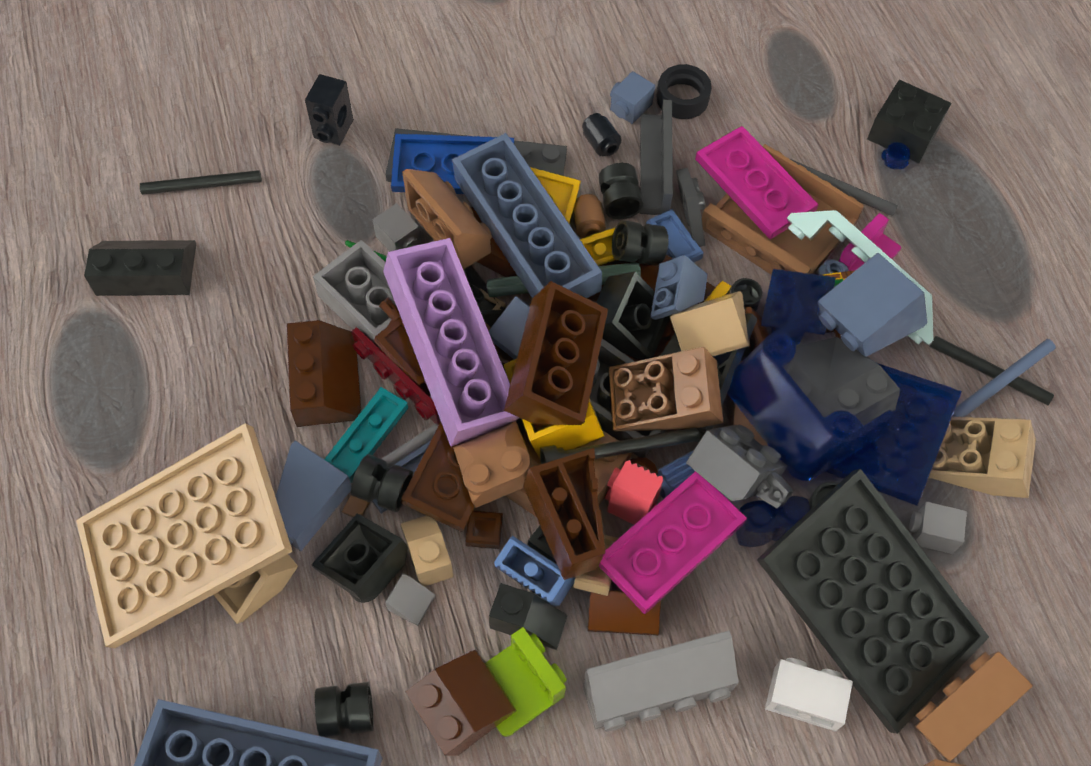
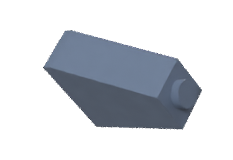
[276,440,351,551]

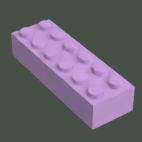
[383,238,519,446]

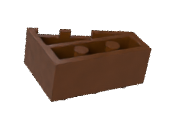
[523,448,606,580]

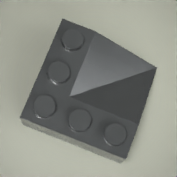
[756,337,900,456]

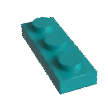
[324,387,409,483]

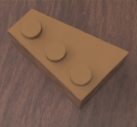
[914,651,1033,762]

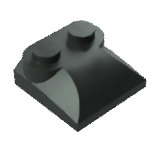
[312,513,408,603]

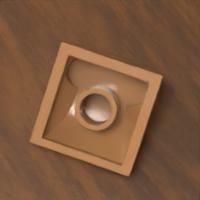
[453,421,534,508]

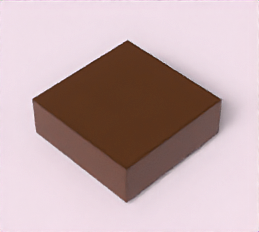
[465,511,503,549]

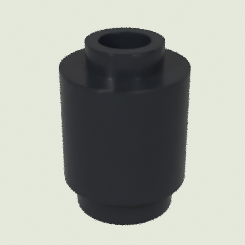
[582,113,622,156]

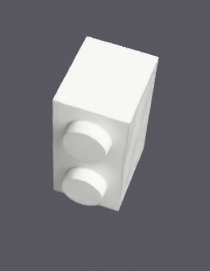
[765,658,853,731]

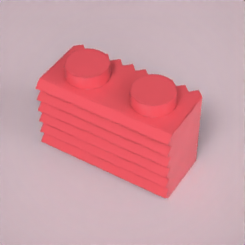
[605,460,663,525]

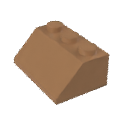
[402,169,492,269]

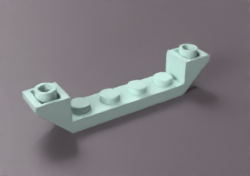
[787,210,933,345]

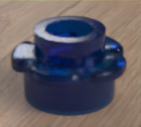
[881,142,910,169]

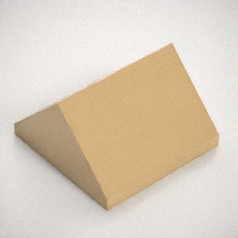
[670,291,749,356]

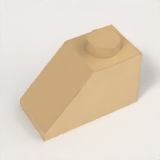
[401,516,453,587]

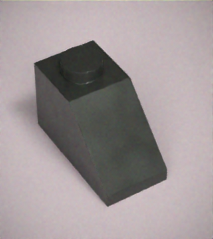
[489,583,568,650]

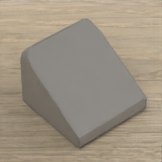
[386,573,436,626]

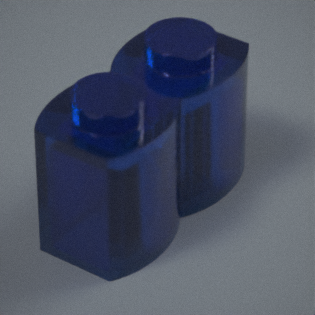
[736,496,810,547]

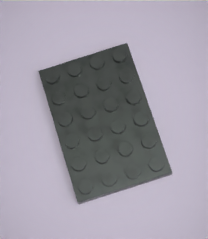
[757,469,989,734]

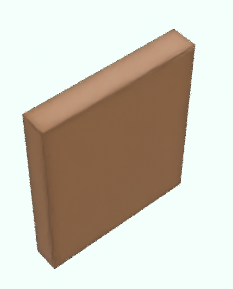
[341,495,370,517]

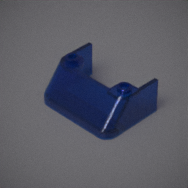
[727,313,894,481]

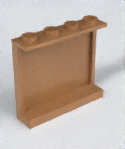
[702,144,864,291]

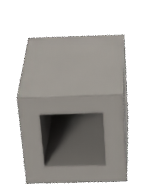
[372,203,421,251]
[909,501,967,554]

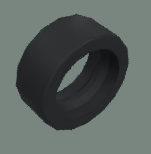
[656,64,712,119]

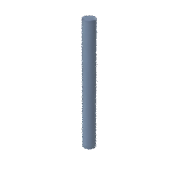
[949,339,1056,417]

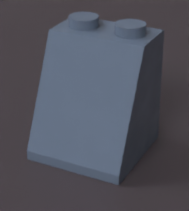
[818,253,927,357]

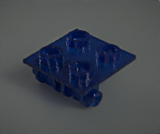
[761,269,836,336]

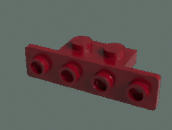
[351,327,441,426]

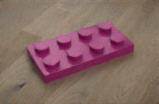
[695,126,819,240]
[599,471,747,614]

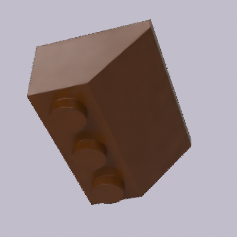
[287,320,362,427]

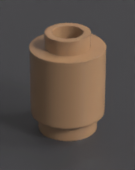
[573,194,606,238]

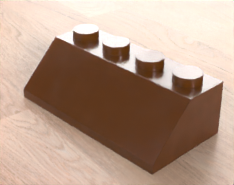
[504,281,608,425]

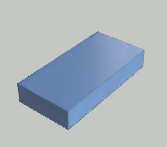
[646,209,704,263]

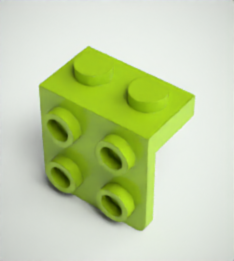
[485,627,567,737]

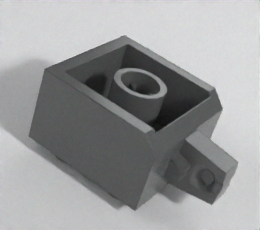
[686,425,794,508]

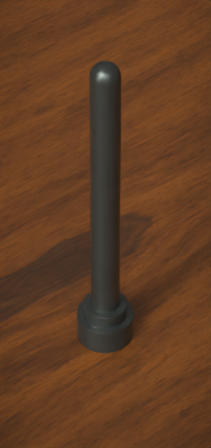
[540,428,701,464]

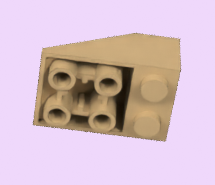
[918,416,1036,498]

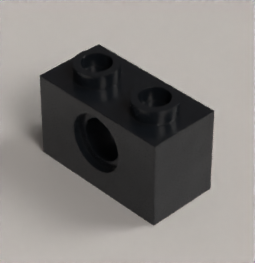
[305,74,354,146]

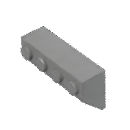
[583,630,739,732]

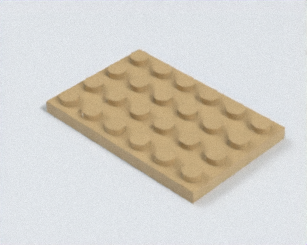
[76,423,292,648]

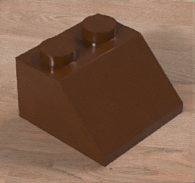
[405,650,517,756]

